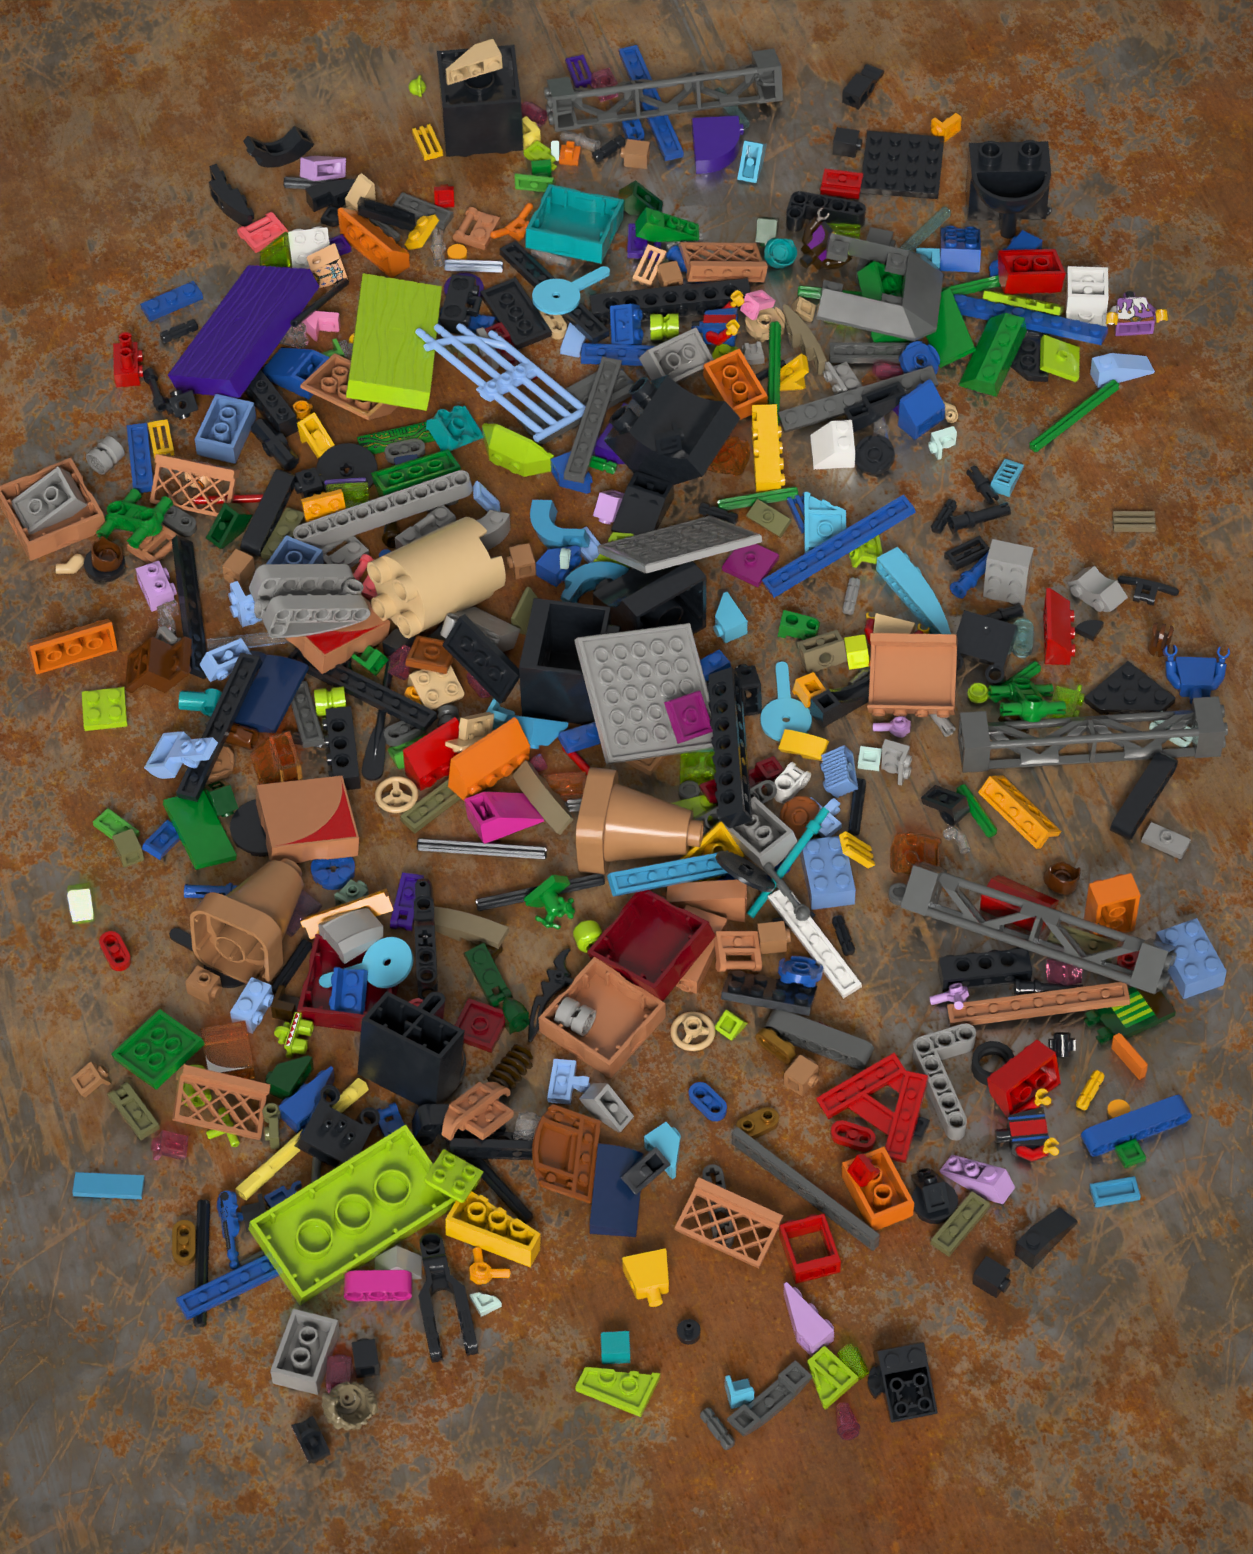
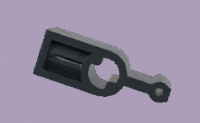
[842,64,884,110]

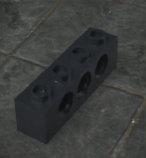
[244,369,298,437]
[322,706,361,790]
[938,947,1032,992]

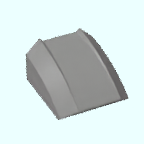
[318,908,383,964]

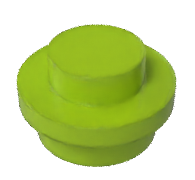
[967,683,988,703]

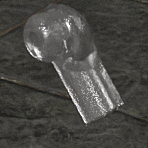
[943,826,971,854]

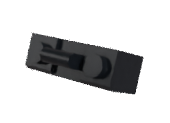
[440,274,482,335]

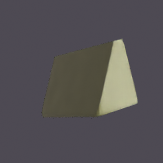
[511,587,539,635]

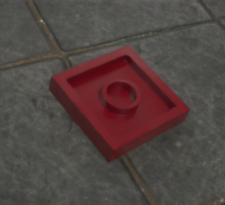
[455,998,505,1053]

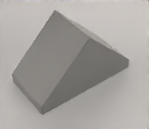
[375,1246,422,1279]

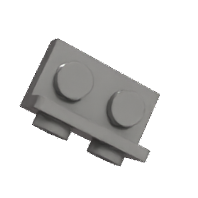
[823,361,863,395]
[881,739,912,786]

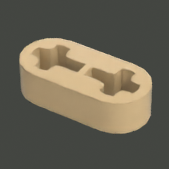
[540,311,567,339]

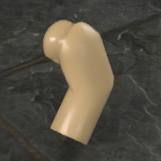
[943,401,958,423]
[56,554,84,574]

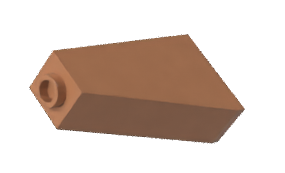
[662,879,747,922]
[676,905,727,994]

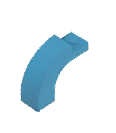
[530,500,590,549]
[561,561,629,603]

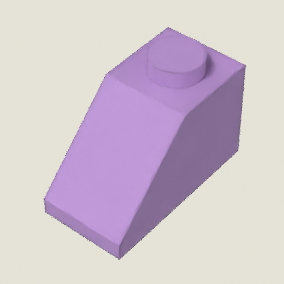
[300,156,346,181]
[593,489,625,524]

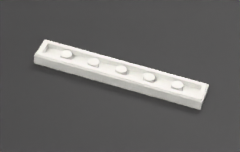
[768,889,862,999]

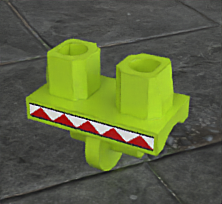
[274,1012,314,1059]

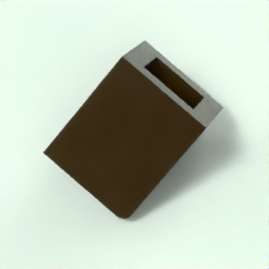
[271,985,300,1023]

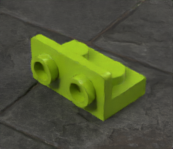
[849,535,883,568]

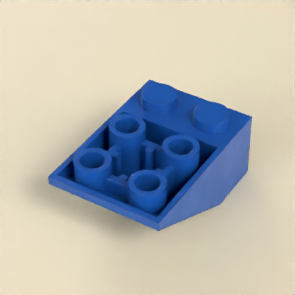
[940,226,981,272]
[262,348,330,400]

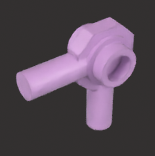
[873,716,911,738]
[929,983,969,1010]

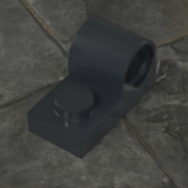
[921,785,970,826]

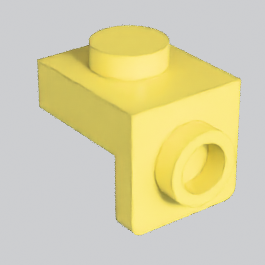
[522,116,541,150]

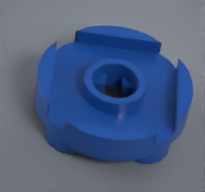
[899,341,940,375]
[311,857,355,890]
[778,956,824,987]

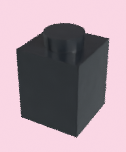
[833,127,863,158]
[972,1256,1011,1298]
[351,1338,380,1378]

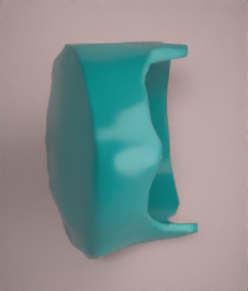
[764,238,797,269]

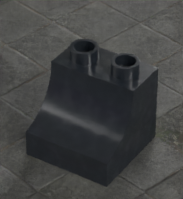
[604,375,741,485]
[593,561,706,635]

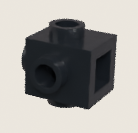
[165,389,199,420]
[293,467,325,499]

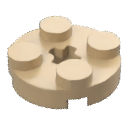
[745,306,785,342]

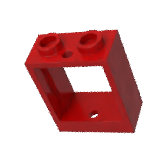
[779,1214,841,1284]

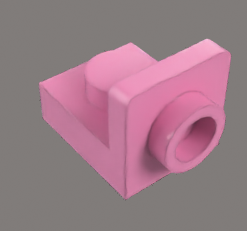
[740,290,776,320]

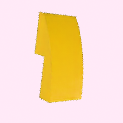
[778,729,829,761]

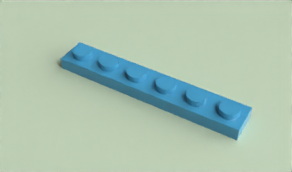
[607,851,729,897]

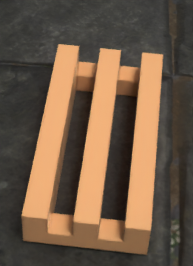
[633,244,666,288]

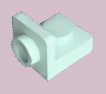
[928,426,957,460]

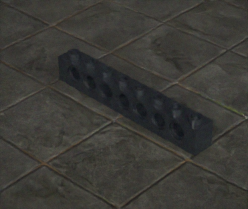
[590,278,751,325]
[707,667,753,829]

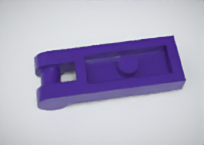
[390,872,424,931]

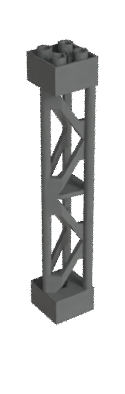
[958,696,1228,773]
[900,862,1177,994]

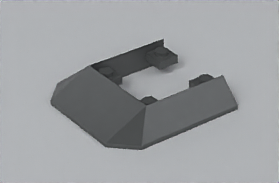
[816,233,943,341]

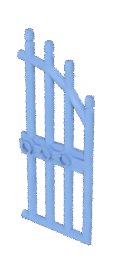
[415,323,586,442]

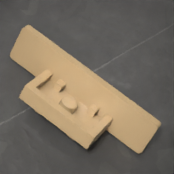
[445,712,494,753]

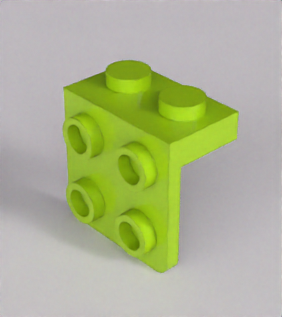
[424,1149,484,1203]

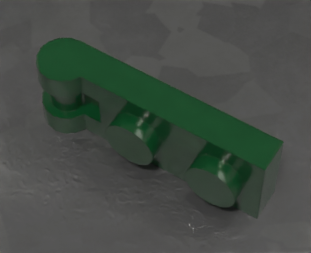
[463,943,513,1007]

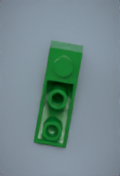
[635,207,699,242]

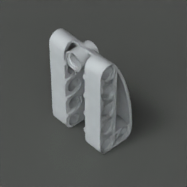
[249,564,371,638]

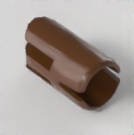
[1148,622,1174,657]
[225,723,259,750]

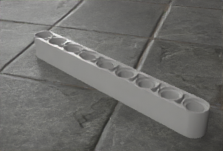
[293,470,473,548]

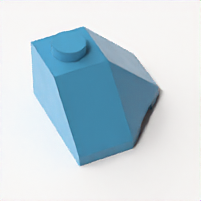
[508,715,568,749]

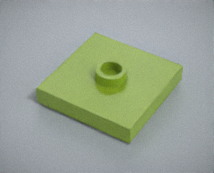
[1040,335,1080,382]

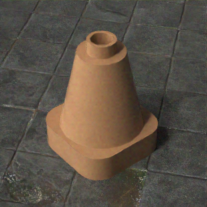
[576,767,704,875]
[190,859,304,984]

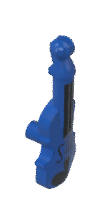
[217,1191,243,1270]

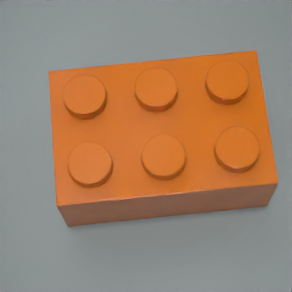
[703,348,768,420]
[1084,873,1141,938]
[841,1147,914,1231]

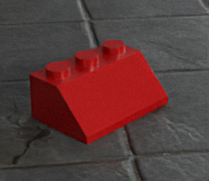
[998,249,1066,294]
[1043,588,1075,665]
[403,717,460,791]
[980,875,1059,935]
[987,1040,1061,1118]

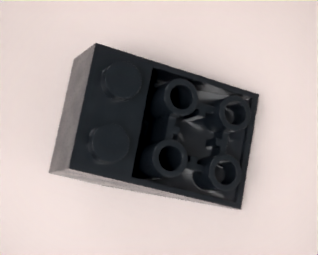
[611,471,674,536]
[873,1342,938,1423]

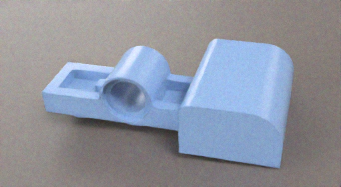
[144,732,218,779]

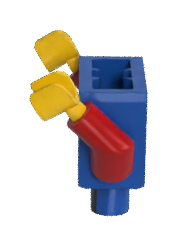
[692,290,744,347]

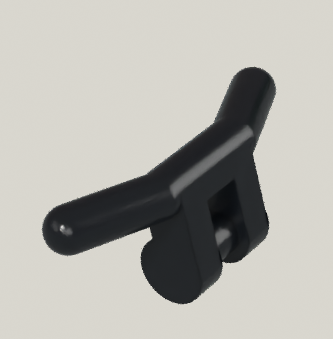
[1117,575,1179,606]

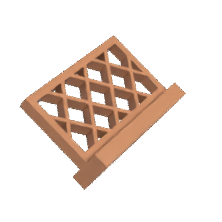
[679,242,768,282]
[149,454,240,517]
[172,1064,270,1140]
[674,1177,783,1269]

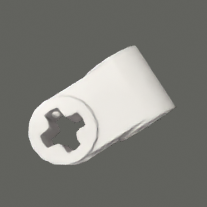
[774,762,811,804]

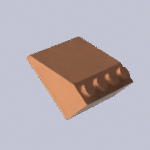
[300,353,398,420]

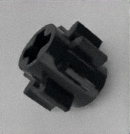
[1048,1032,1076,1057]

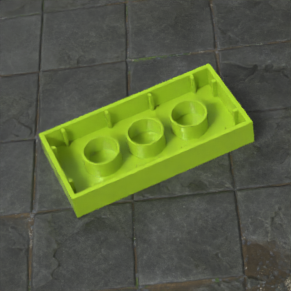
[346,273,442,411]
[248,1124,456,1305]

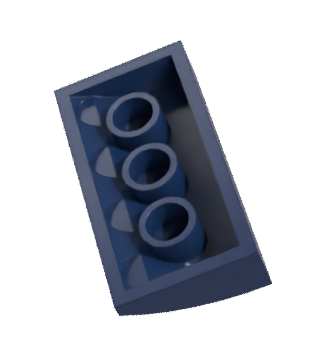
[234,655,309,733]
[590,1144,644,1237]

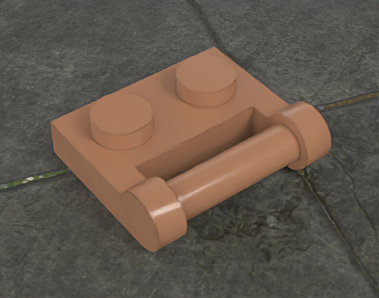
[453,207,500,250]
[126,525,179,564]
[714,931,762,972]

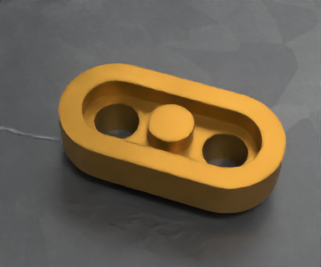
[755,1028,796,1064]
[736,1107,779,1139]
[172,1220,196,1266]

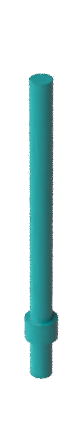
[746,807,830,919]

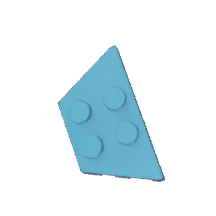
[804,492,846,554]

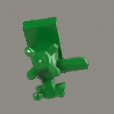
[524,875,575,929]

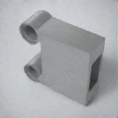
[440,607,520,652]

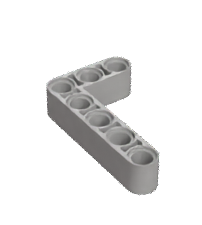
[912,1023,976,1141]

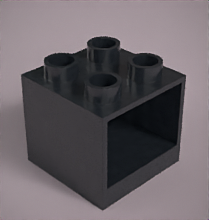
[437,45,523,157]
[519,598,621,725]

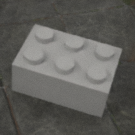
[983,539,1034,605]
[722,796,798,873]
[270,1309,340,1395]

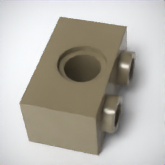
[797,630,848,674]

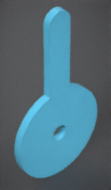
[532,266,610,315]
[760,661,812,742]
[319,937,413,988]

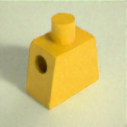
[622,1248,669,1307]

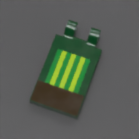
[1084,987,1176,1045]

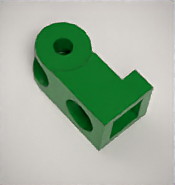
[777,610,820,640]

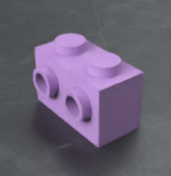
[135,561,177,612]

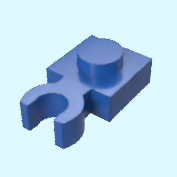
[264,1181,302,1209]

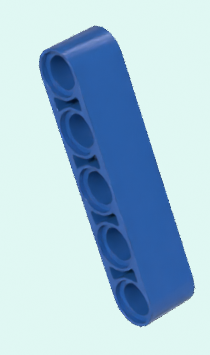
[1080,1095,1192,1157]

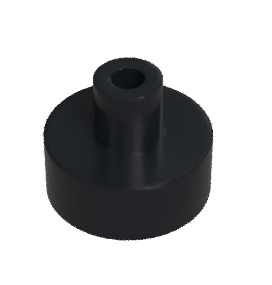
[677,1319,701,1345]

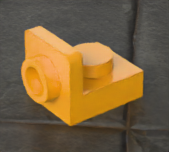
[931,113,962,142]

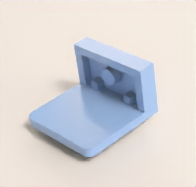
[228,581,262,627]

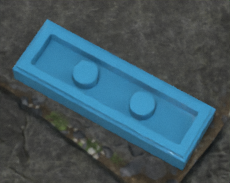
[72,1172,145,1199]

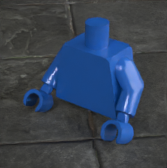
[1163,645,1230,704]

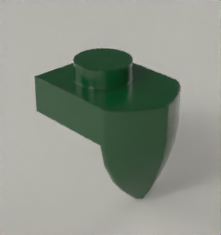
[502,997,529,1035]

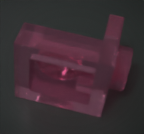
[387,645,411,680]
[151,1130,188,1161]

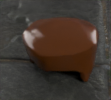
[90,536,124,572]
[1043,862,1081,895]

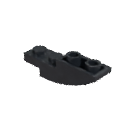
[209,164,254,227]

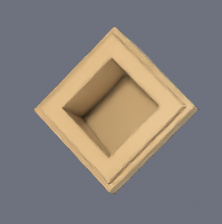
[791,296,816,322]

